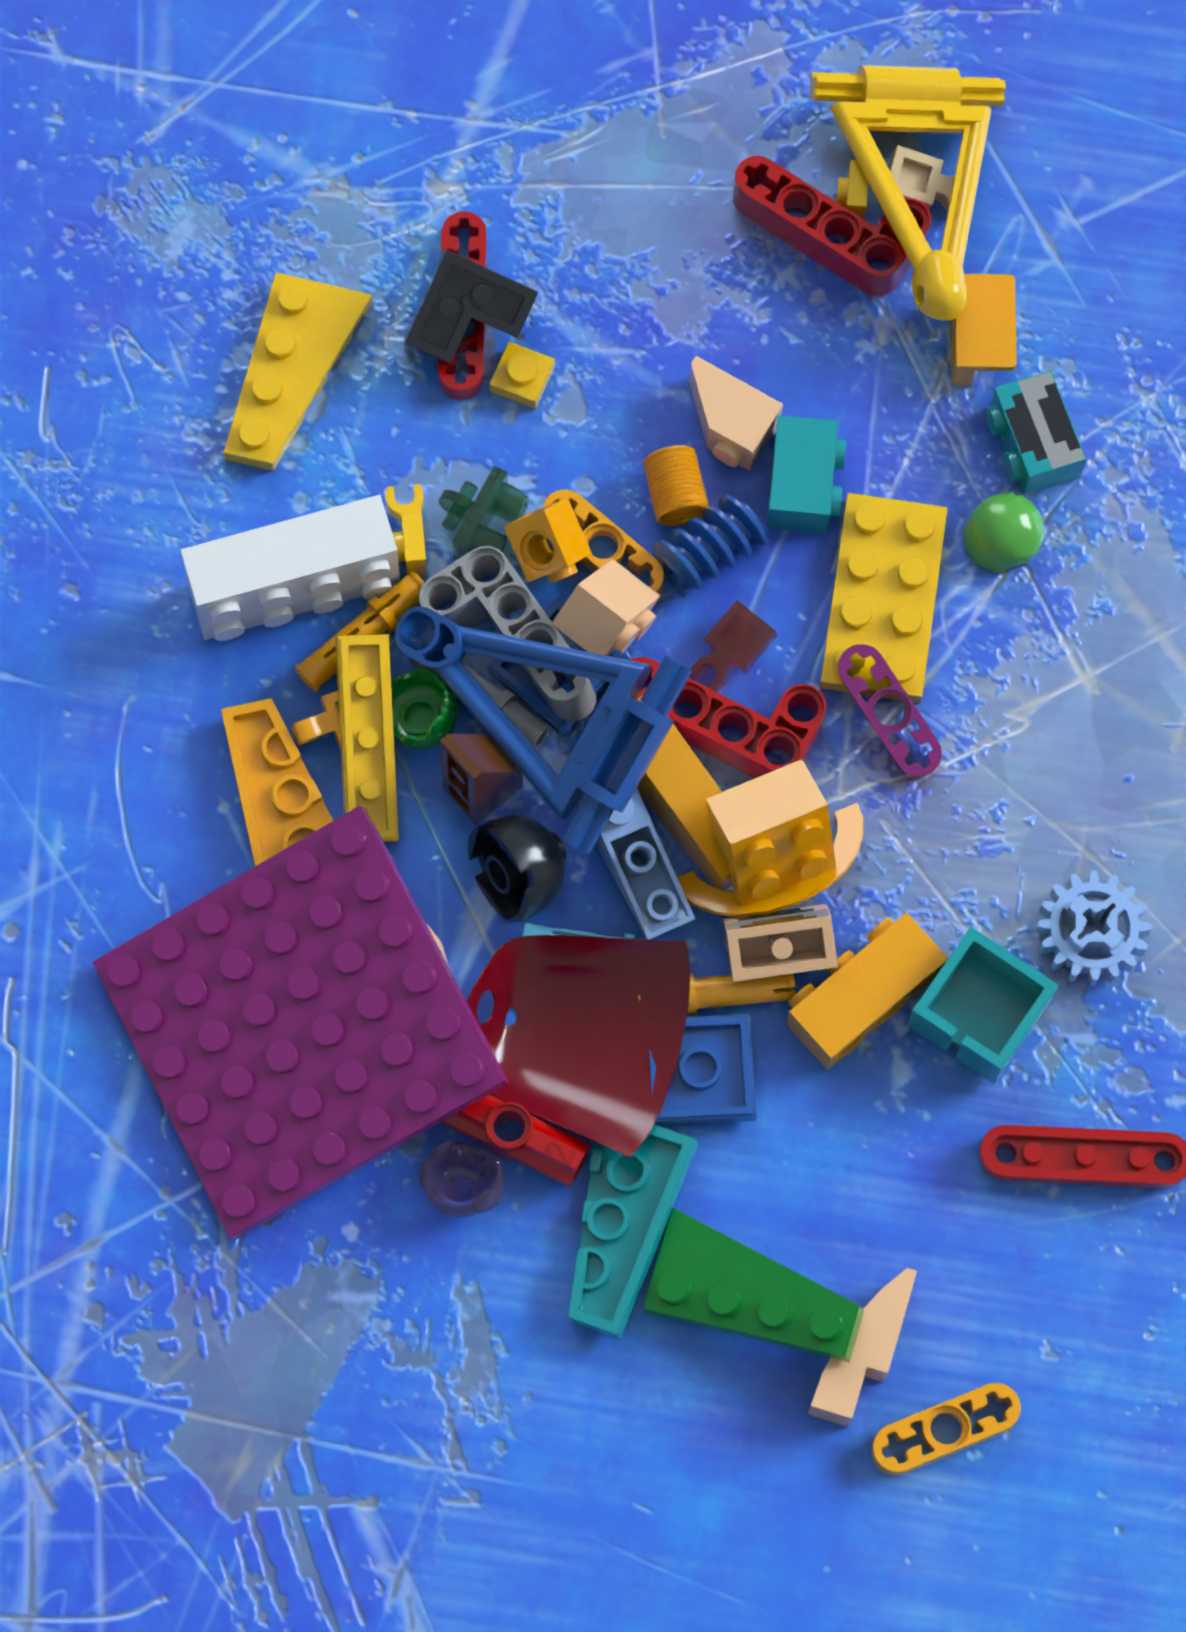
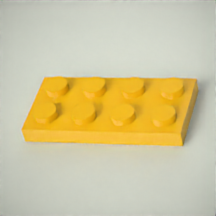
[819,493,948,703]

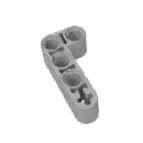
[419,546,596,721]

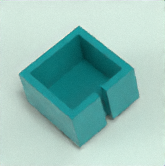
[907,927,1059,1084]

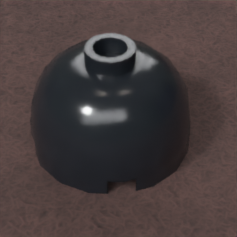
[468,815,566,922]

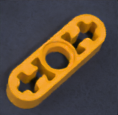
[543,490,664,595]
[871,1383,1021,1476]

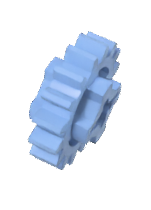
[1035,871,1151,986]

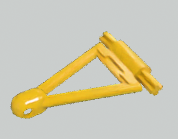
[809,65,1006,321]

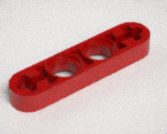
[438,211,487,400]

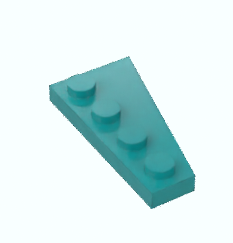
[568,1125,698,1340]

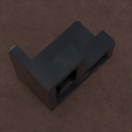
[404,248,538,364]

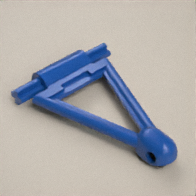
[395,606,692,855]

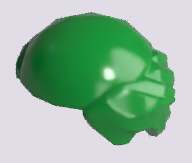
[391,667,460,749]

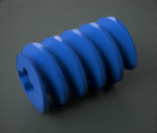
[653,495,769,598]

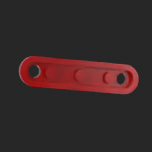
[978,1125,1186,1189]

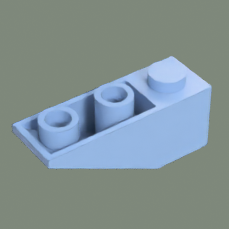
[578,788,695,940]

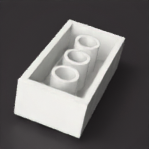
[180,495,400,641]

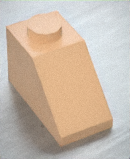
[689,356,783,471]

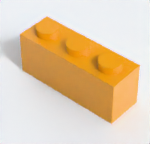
[786,912,948,1071]

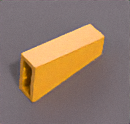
[637,695,732,891]

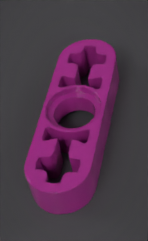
[837,644,942,777]

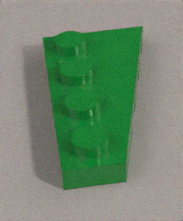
[643,1208,864,1362]

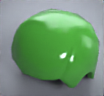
[962,492,1045,573]

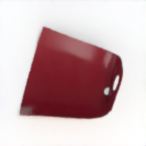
[467,935,690,1157]

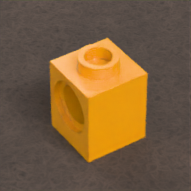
[503,497,592,584]

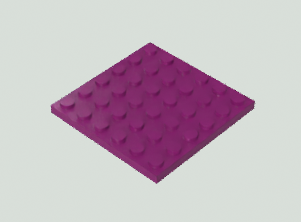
[93,805,509,1239]

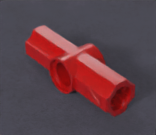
[440,1094,591,1188]

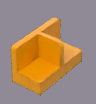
[950,274,1017,386]

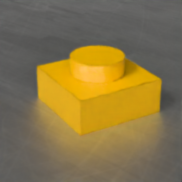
[836,160,868,219]
[489,341,555,410]

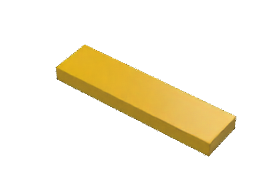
[335,634,399,842]

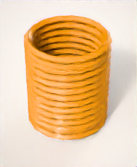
[643,445,709,526]

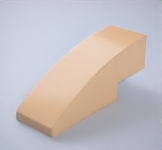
[807,1268,917,1427]

